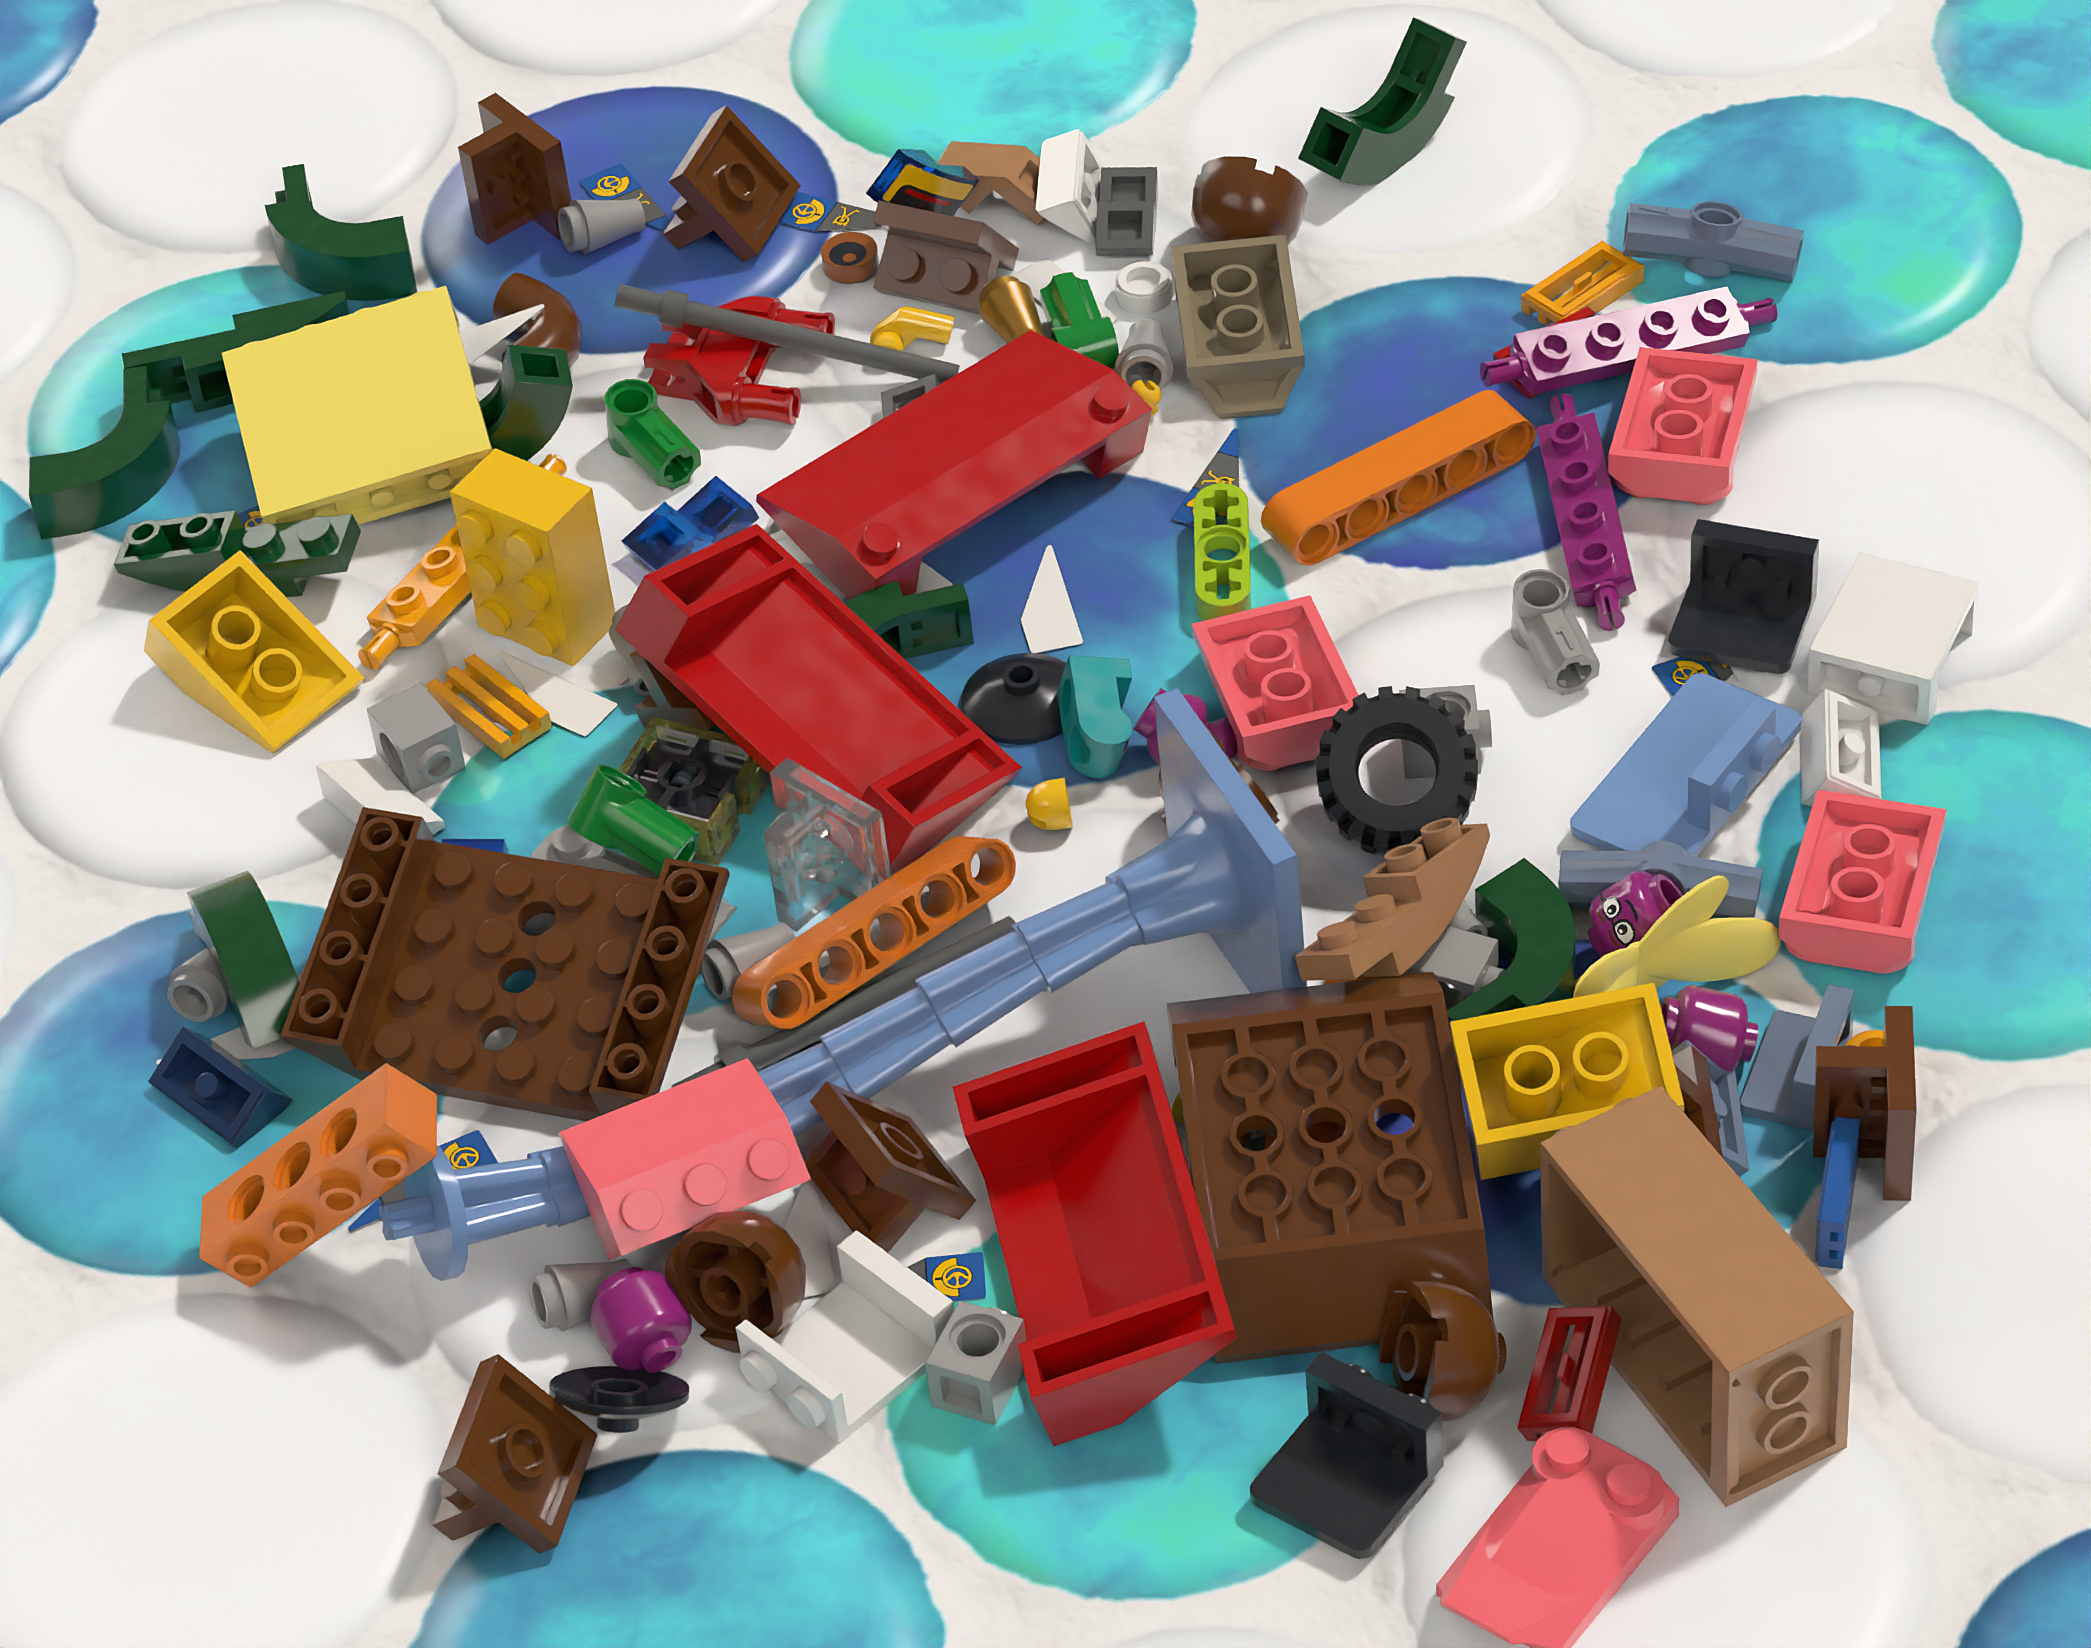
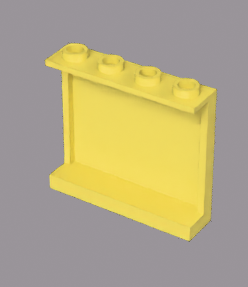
[222,286,493,525]

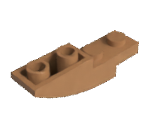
[1295,818,1490,981]

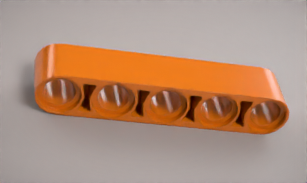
[1261,390,1536,566]
[732,836,1016,1029]

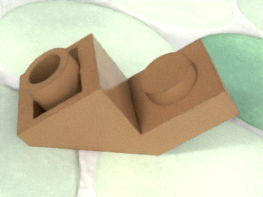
[930,141,1044,225]

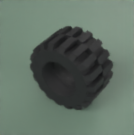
[1316,686,1478,854]

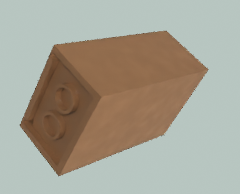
[1540,1086,1854,1507]

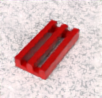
[1517,1306,1622,1441]

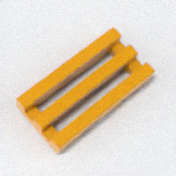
[1521,241,1644,326]
[426,654,552,759]

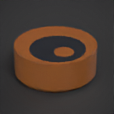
[821,232,879,284]

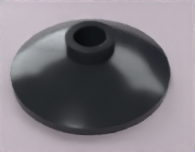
[962,653,1066,745]
[549,1366,690,1433]

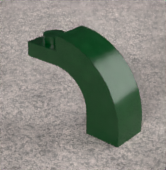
[1298,17,1467,185]
[264,164,417,301]
[479,345,573,461]
[29,366,181,540]
[844,581,974,660]
[1447,858,1576,1039]
[187,871,300,1049]

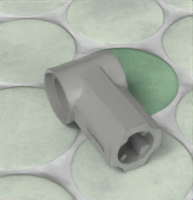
[1511,569,1600,695]

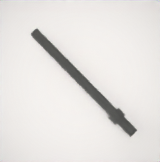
[615,284,960,384]
[671,916,1016,1088]

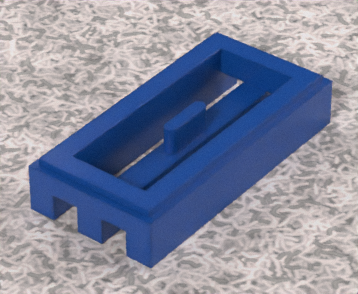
[1815,1117,1860,1269]

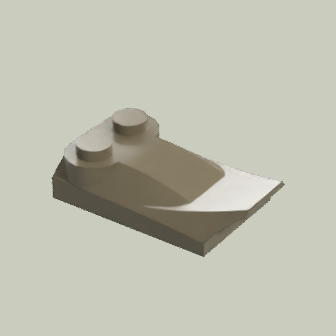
[1171,235,1305,419]

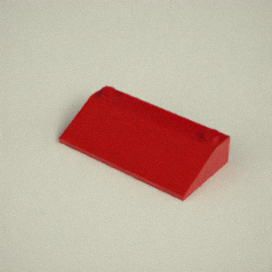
[756,330,1152,600]
[615,524,1022,880]
[952,1021,1238,1446]

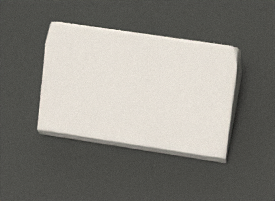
[1036,129,1103,243]
[1800,689,1881,807]
[316,758,445,835]

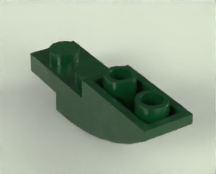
[122,291,350,413]
[113,510,361,597]

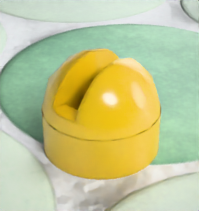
[1025,777,1073,831]

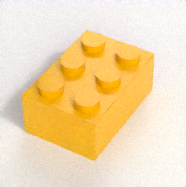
[450,448,615,667]

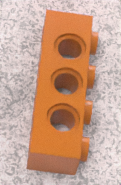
[199,1063,437,1288]

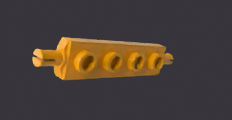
[358,454,567,670]

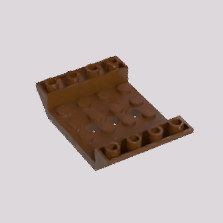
[280,807,730,1122]
[1167,972,1494,1364]

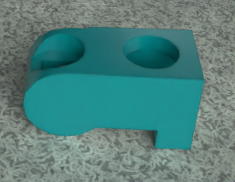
[1057,655,1133,778]

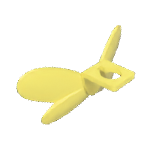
[1573,875,1781,998]

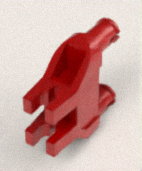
[643,296,835,426]

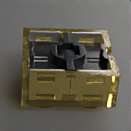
[619,717,771,866]

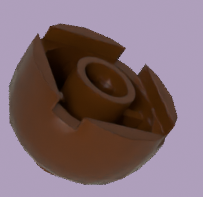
[1191,156,1308,245]
[665,1211,806,1353]
[1379,1281,1507,1422]

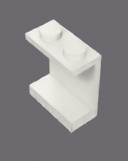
[1808,552,1979,725]
[736,1230,954,1444]

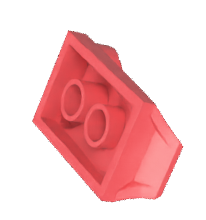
[1608,347,1758,505]
[1192,595,1358,771]
[1778,790,1947,974]
[1436,1427,1679,1648]

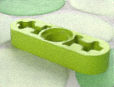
[1194,483,1251,621]

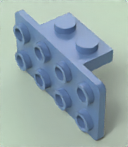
[1570,673,1802,857]

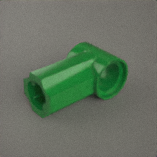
[1040,272,1119,369]
[604,379,701,490]
[567,764,701,876]

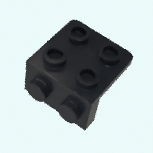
[1668,519,1819,674]
[1250,1352,1444,1559]

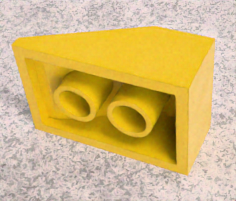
[143,550,364,754]
[1450,982,1684,1180]

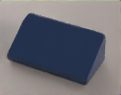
[148,1027,293,1148]

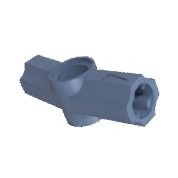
[1623,201,1804,283]
[1558,841,1763,919]

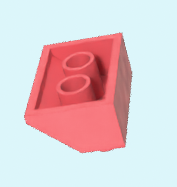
[558,1058,811,1260]

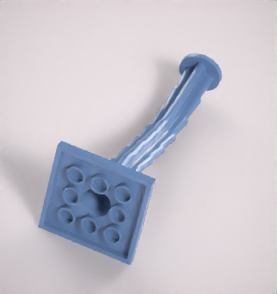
[379,688,1307,1281]

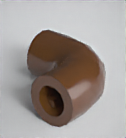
[493,273,583,368]

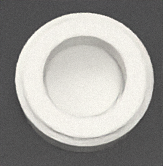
[1115,261,1173,314]

